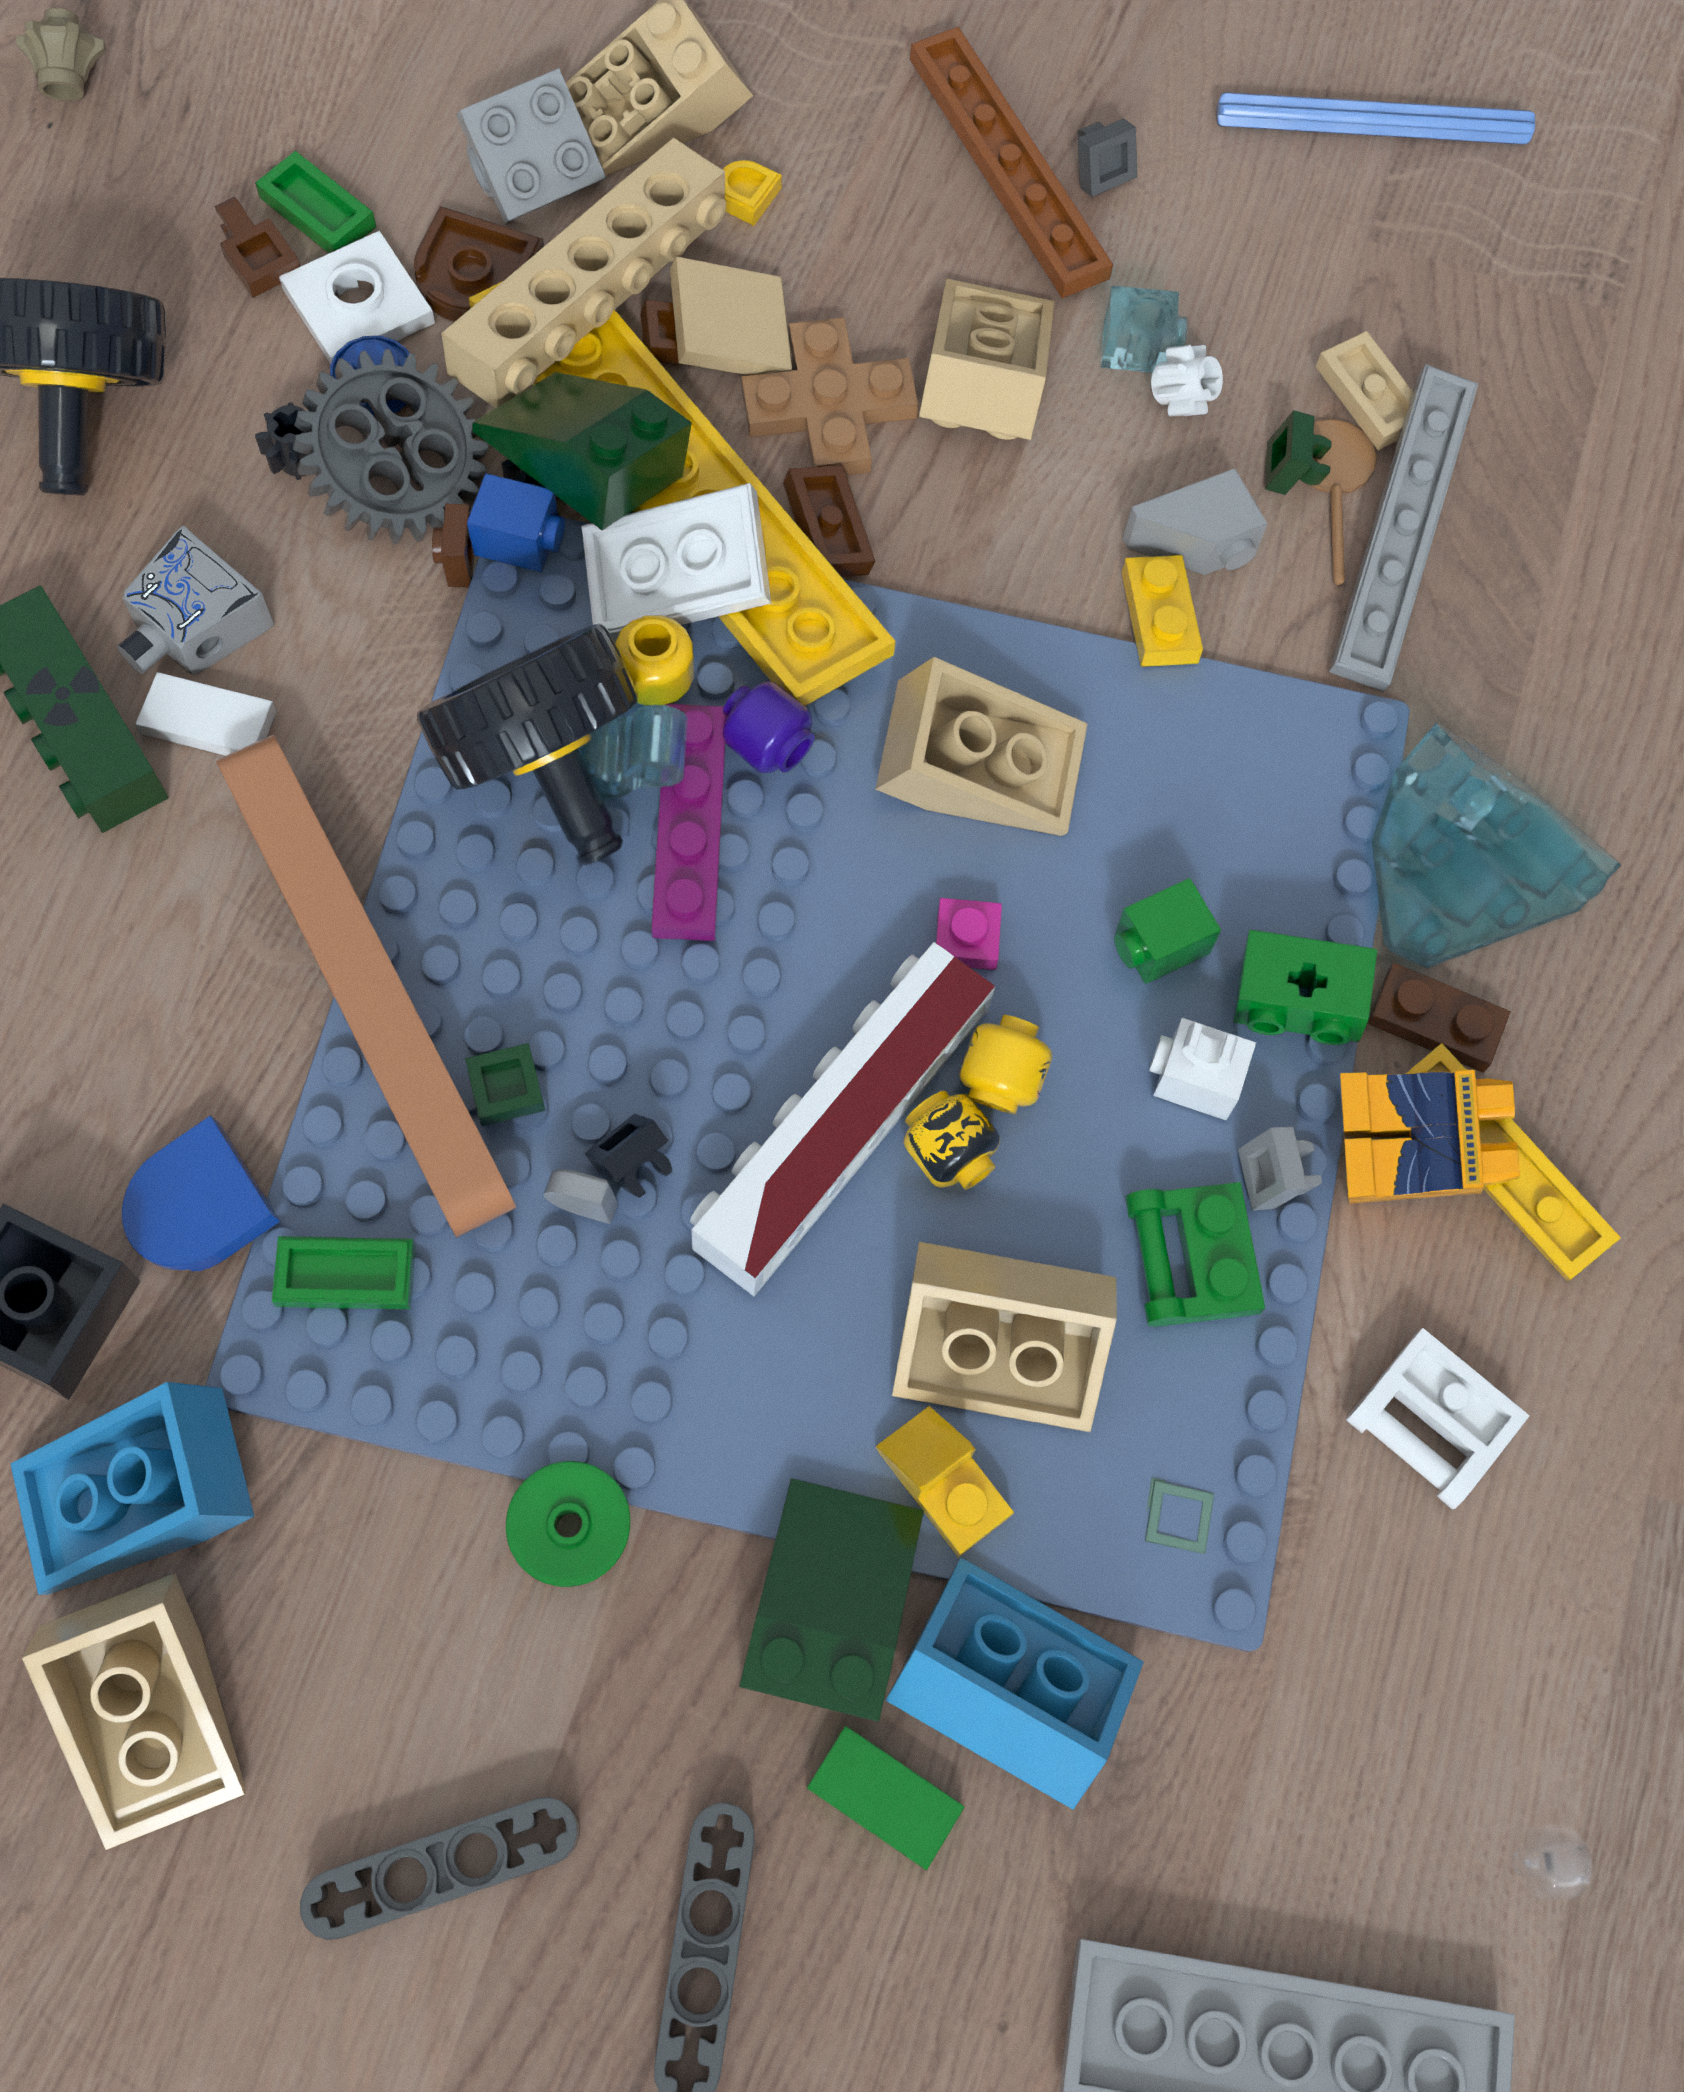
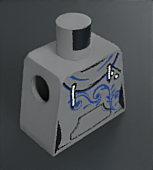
[117,526,274,674]

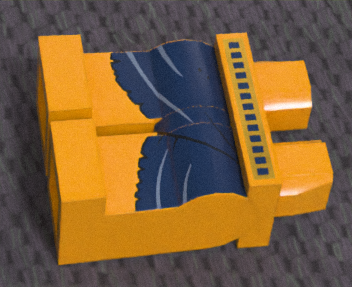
[1340,1070,1520,1204]

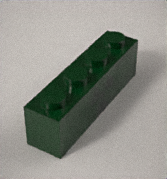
[0,585,169,833]

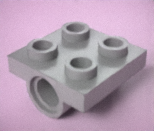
[456,68,606,224]

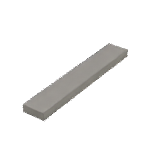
[1329,364,1479,692]

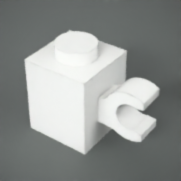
[1149,1018,1256,1120]

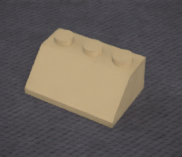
[892,1242,1117,1432]

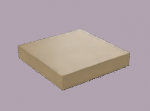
[670,256,792,375]

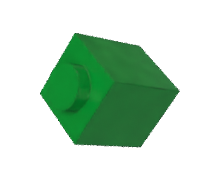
[1114,878,1221,984]

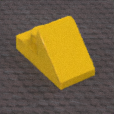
[875,1406,1014,1558]

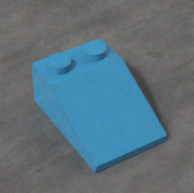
[10,1382,255,1595]

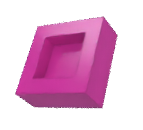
[936,898,1002,970]

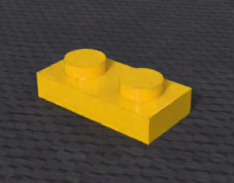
[1122,555,1203,667]

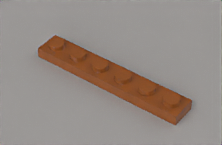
[910,26,1113,298]

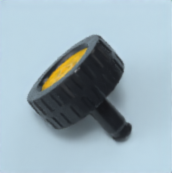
[0,278,166,496]
[417,623,638,865]

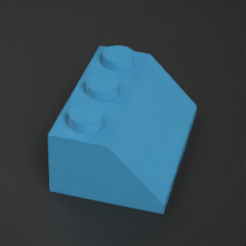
[885,1557,1144,1810]

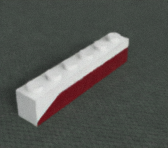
[690,942,995,1297]

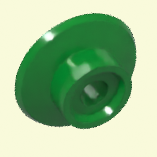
[506,1461,631,1587]

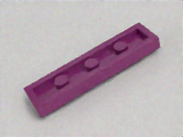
[652,704,727,941]

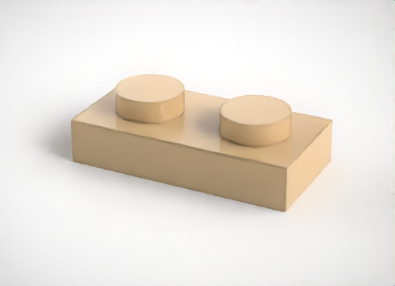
[1316,331,1413,450]

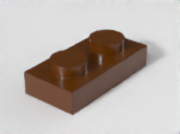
[783,466,875,577]
[1367,963,1511,1073]

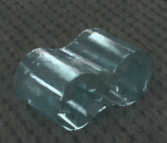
[580,705,688,799]

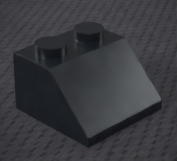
[0,1203,141,1400]

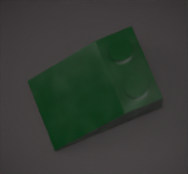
[472,372,692,531]
[739,1478,924,1722]

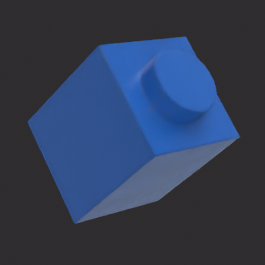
[467,473,565,573]

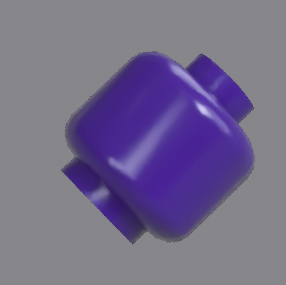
[723,681,815,773]

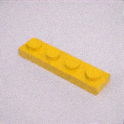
[1405,1043,1621,1282]

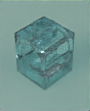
[1101,286,1187,373]

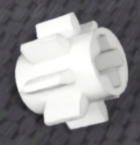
[1151,345,1223,417]

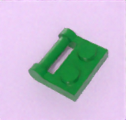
[1125,1182,1265,1327]

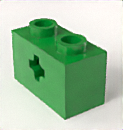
[1233,929,1378,1045]

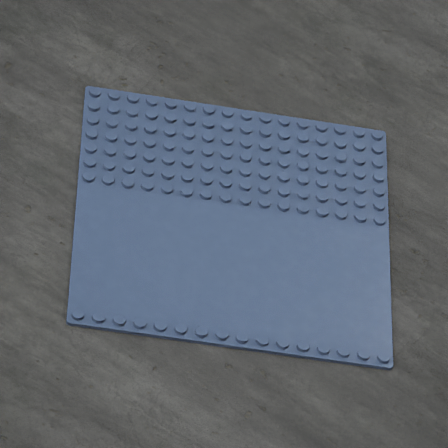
[205,518,1410,1652]

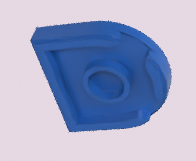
[122,1115,280,1272]

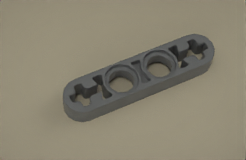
[300,1797,580,1940]
[654,1803,755,2092]

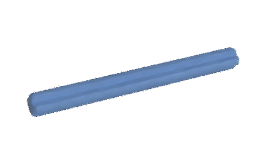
[1216,92,1535,145]

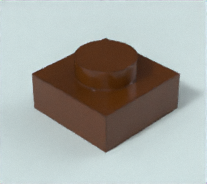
[640,299,692,366]
[432,503,474,588]

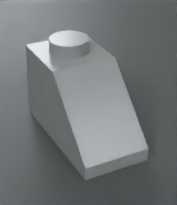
[1122,468,1267,575]

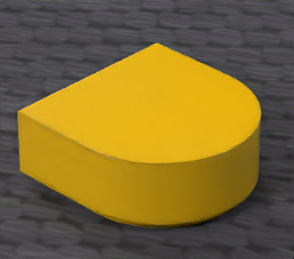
[722,160,782,226]

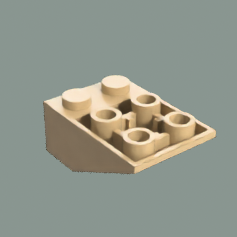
[566,0,753,176]

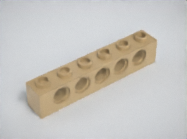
[441,137,726,408]

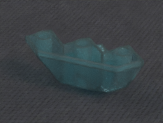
[1372,723,1621,968]

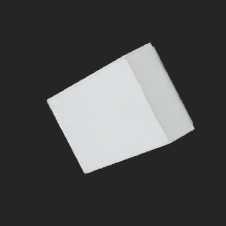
[136,672,277,756]

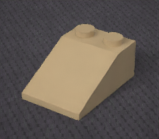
[919,278,1055,440]
[875,657,1088,836]
[22,1573,246,1850]

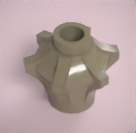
[16,8,106,101]

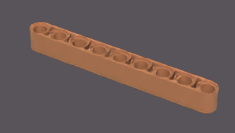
[215,735,516,1238]

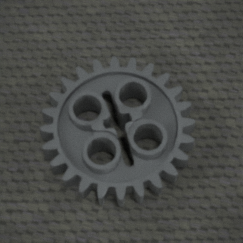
[293,349,489,544]

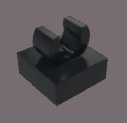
[584,1113,672,1198]

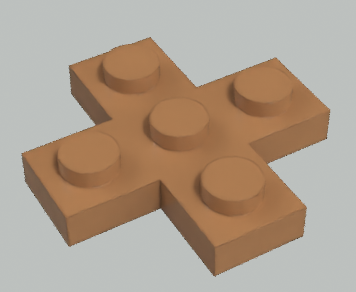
[741,317,919,475]

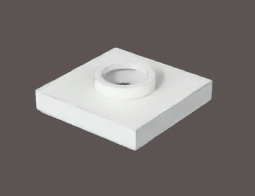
[279,231,435,364]

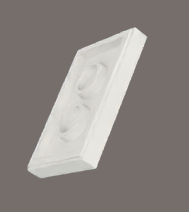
[582,483,771,641]

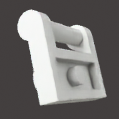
[1346,1328,1530,1509]

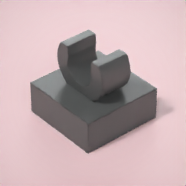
[1077,118,1138,197]

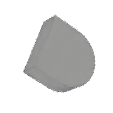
[543,1169,618,1224]

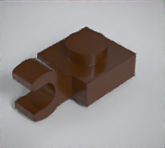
[214,197,300,298]

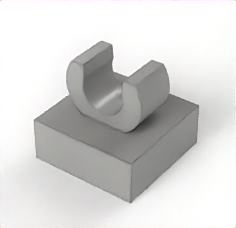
[1238,1127,1322,1211]

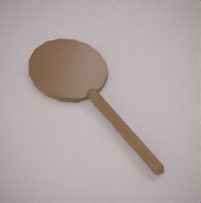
[1311,419,1377,585]

